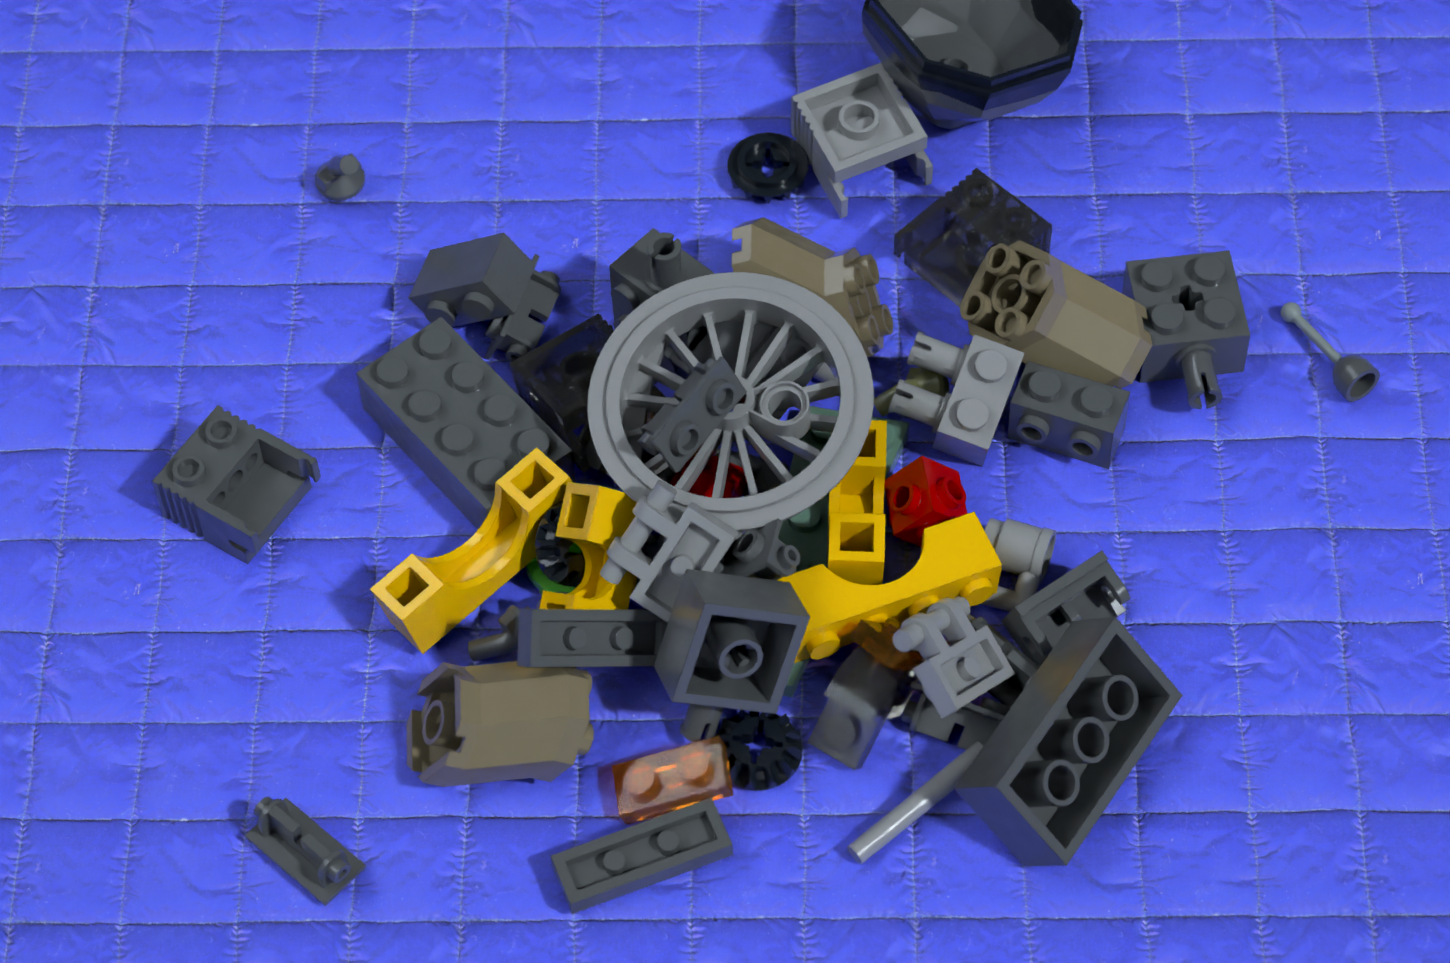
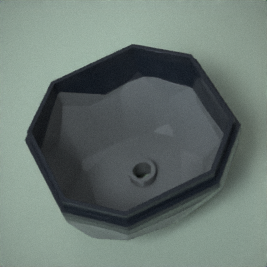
[862,0,1083,129]

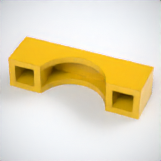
[370,447,573,654]
[776,512,1002,663]

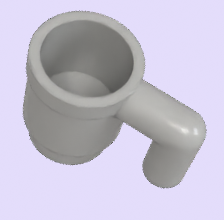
[981,518,1056,612]

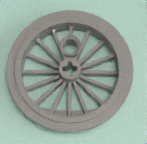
[587,272,874,532]

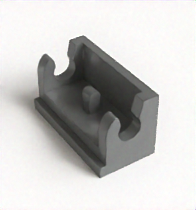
[1001,550,1130,667]

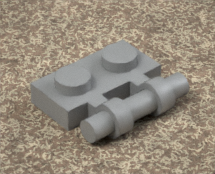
[600,480,739,623]
[893,597,1015,718]

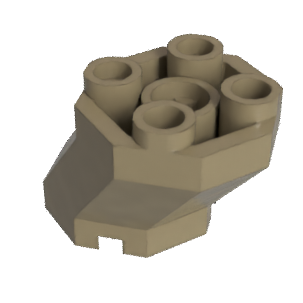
[732,217,893,357]
[960,240,1153,389]
[406,661,594,787]

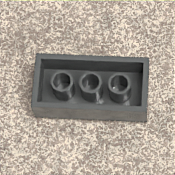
[356,317,576,529]
[954,617,1183,866]

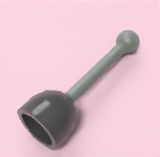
[1281,302,1380,402]

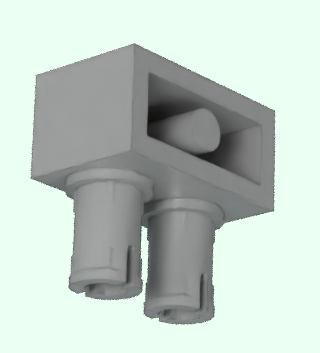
[888,331,1025,466]

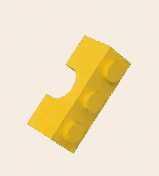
[827,420,887,585]
[539,482,637,609]

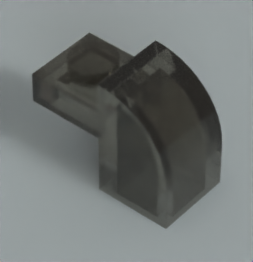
[807,640,920,770]

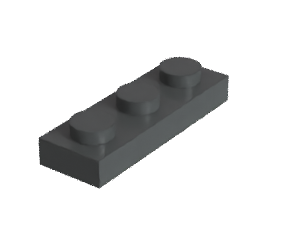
[517,608,668,667]
[551,797,733,914]

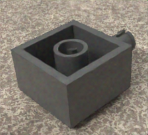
[609,228,715,380]
[1122,250,1250,409]
[654,569,810,744]

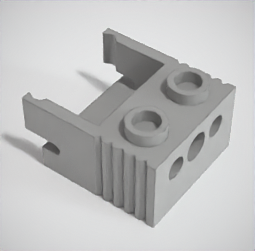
[791,63,933,218]

